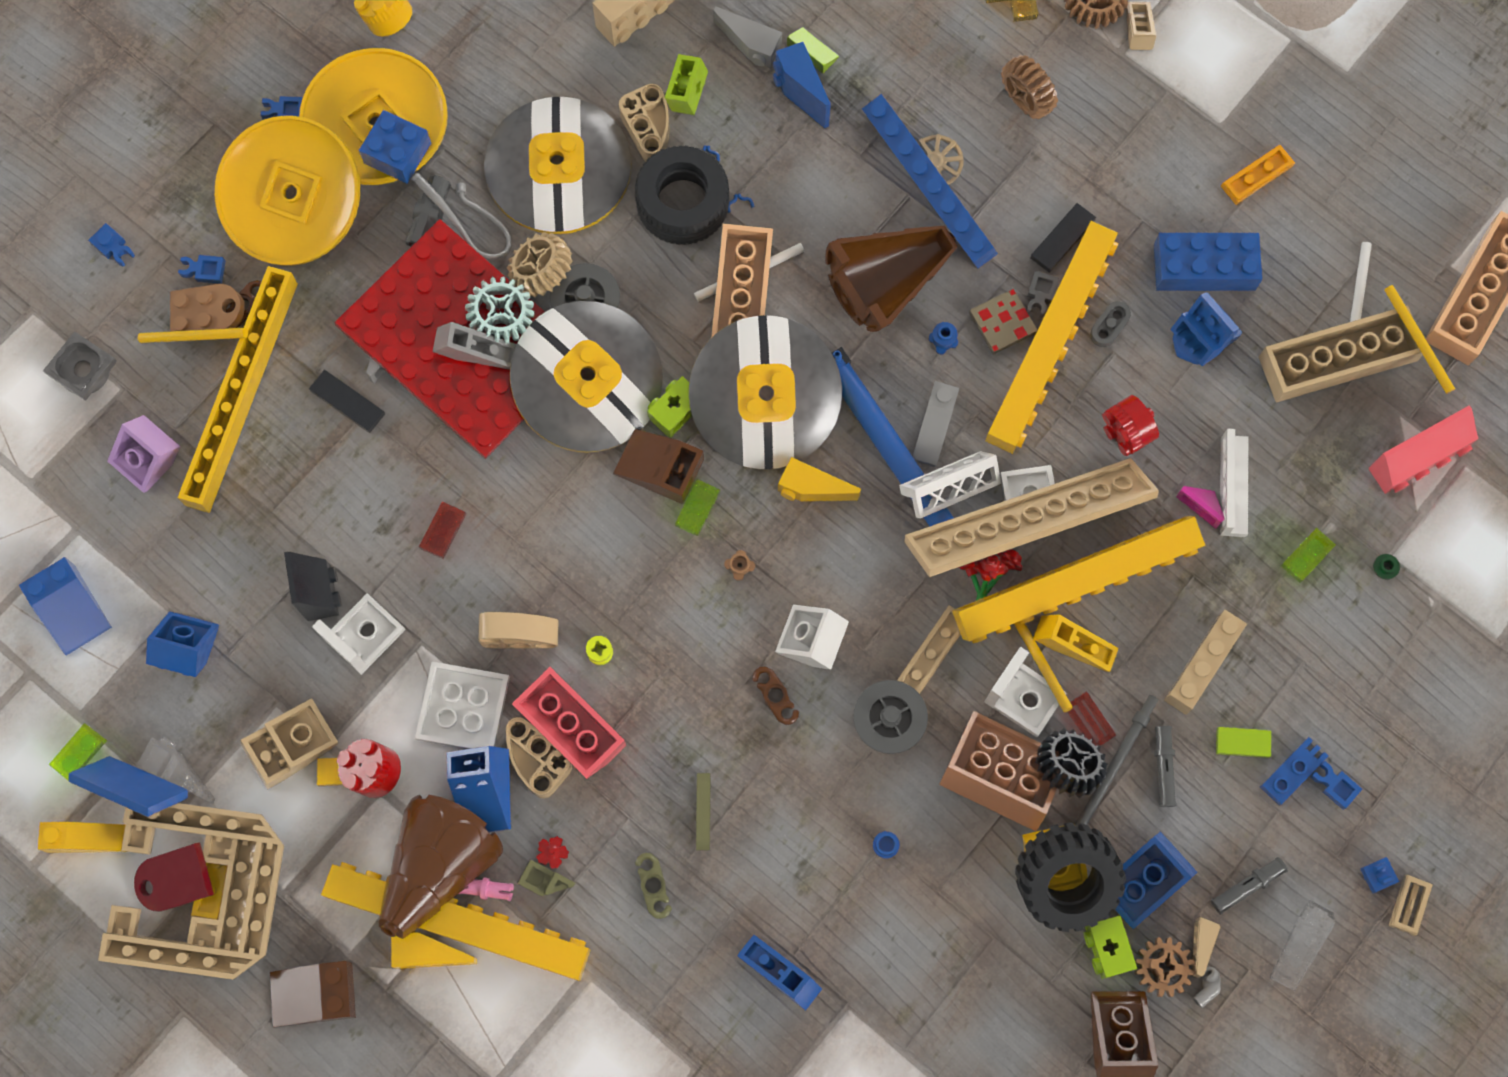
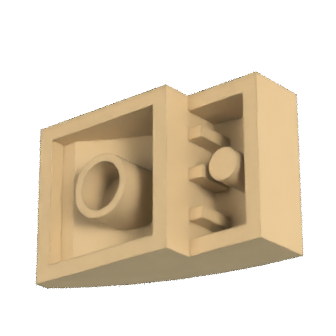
[241,698,338,790]

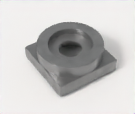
[43,331,117,401]

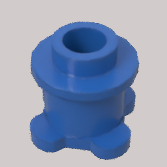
[929,322,958,355]

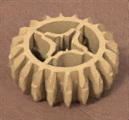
[507,232,573,297]

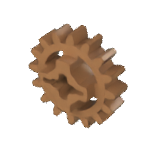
[1134,937,1195,997]

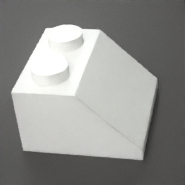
[775,605,849,670]

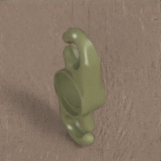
[635,853,672,919]

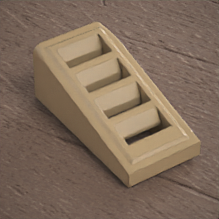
[1126,2,1156,50]
[1192,917,1220,978]

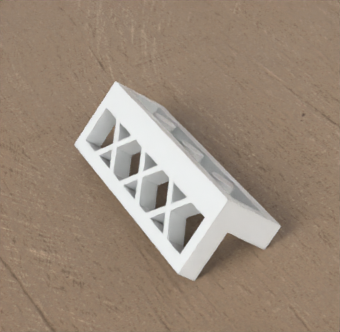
[1220,429,1248,537]
[899,451,1001,519]

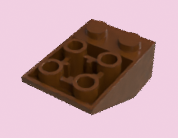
[613,429,704,504]

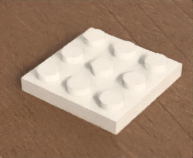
[415,662,510,749]

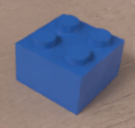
[359,110,431,184]

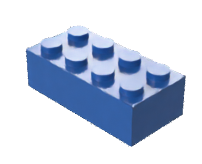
[1154,233,1262,291]

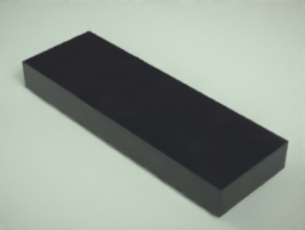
[1030,203,1096,273]
[309,369,385,433]

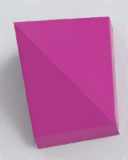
[1176,486,1225,529]

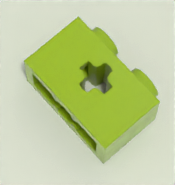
[665,54,708,115]
[647,376,692,438]
[1083,916,1138,979]

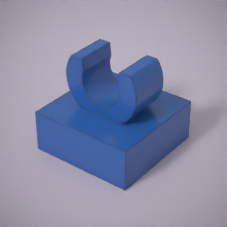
[1360,857,1399,893]

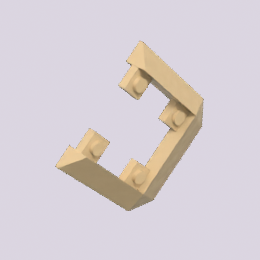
[98,803,284,980]

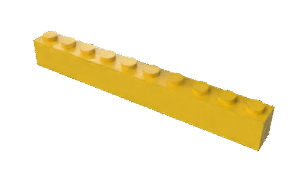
[985,221,1119,454]
[177,266,298,513]
[952,516,1205,643]
[321,862,591,981]

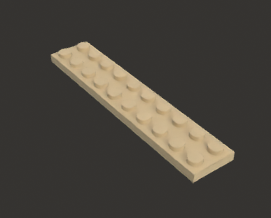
[905,458,1159,577]

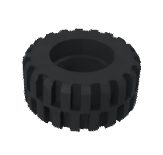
[1015,823,1126,932]

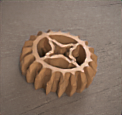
[1064,0,1128,29]
[1001,55,1058,119]

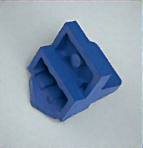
[1170,292,1242,366]

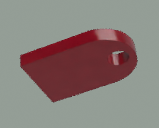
[134,842,214,912]

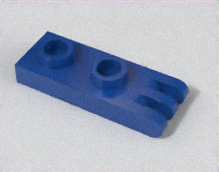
[1260,737,1329,806]

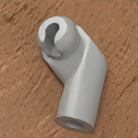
[1193,967,1221,1008]

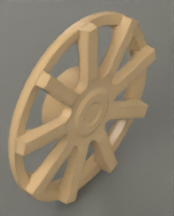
[917,134,964,185]

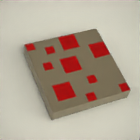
[969,289,1038,355]

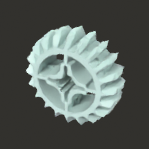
[465,277,534,344]

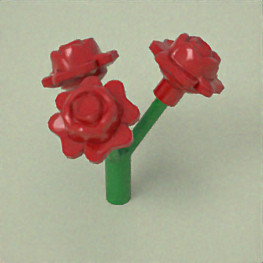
[957,549,1022,600]

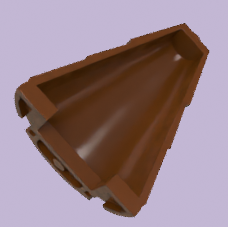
[825,225,958,332]
[379,795,503,939]

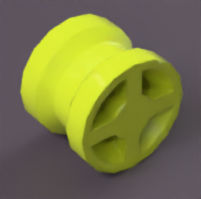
[586,636,613,665]

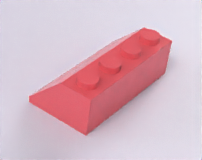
[1368,405,1478,494]
[512,667,626,779]

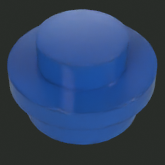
[873,831,900,859]

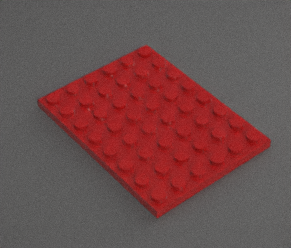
[334,219,545,459]

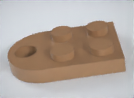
[170,284,245,342]

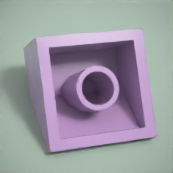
[107,415,180,493]

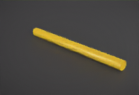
[1384,285,1455,394]
[138,328,248,343]
[1014,622,1073,713]

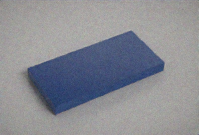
[69,756,188,817]

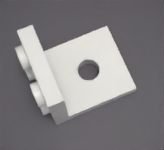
[312,593,406,675]
[984,647,1067,737]

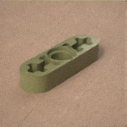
[696,773,711,851]

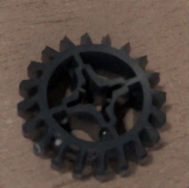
[1035,728,1108,798]

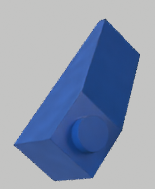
[737,935,822,1011]

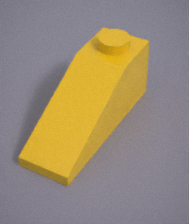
[778,457,861,501]
[1033,615,1119,672]
[38,822,127,853]
[391,930,477,969]

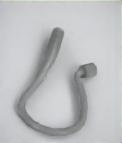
[411,173,511,260]

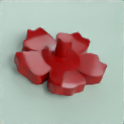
[536,836,569,869]

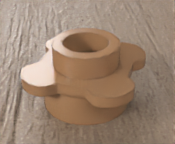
[724,550,755,581]

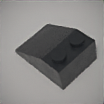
[284,552,342,621]

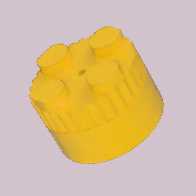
[354,0,412,37]

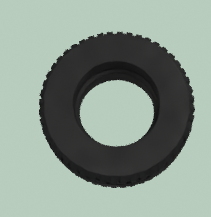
[635,145,729,245]

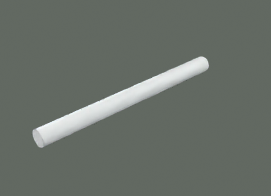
[1350,242,1372,322]
[694,243,804,302]

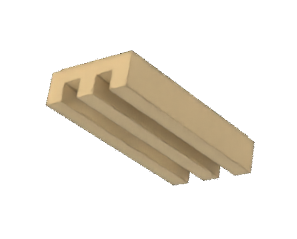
[1389,875,1433,936]

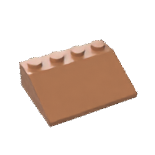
[939,711,1059,831]

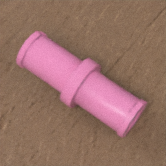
[459,878,514,901]

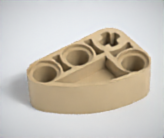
[619,84,670,162]
[478,612,558,648]
[506,717,573,799]

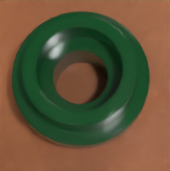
[1373,554,1400,580]

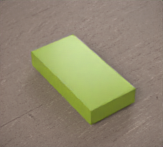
[1216,727,1271,758]

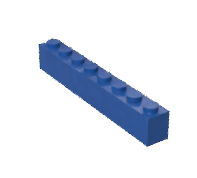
[862,94,998,269]

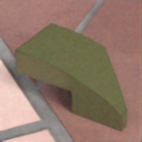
[517,859,575,896]

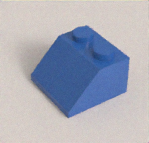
[146,611,219,677]

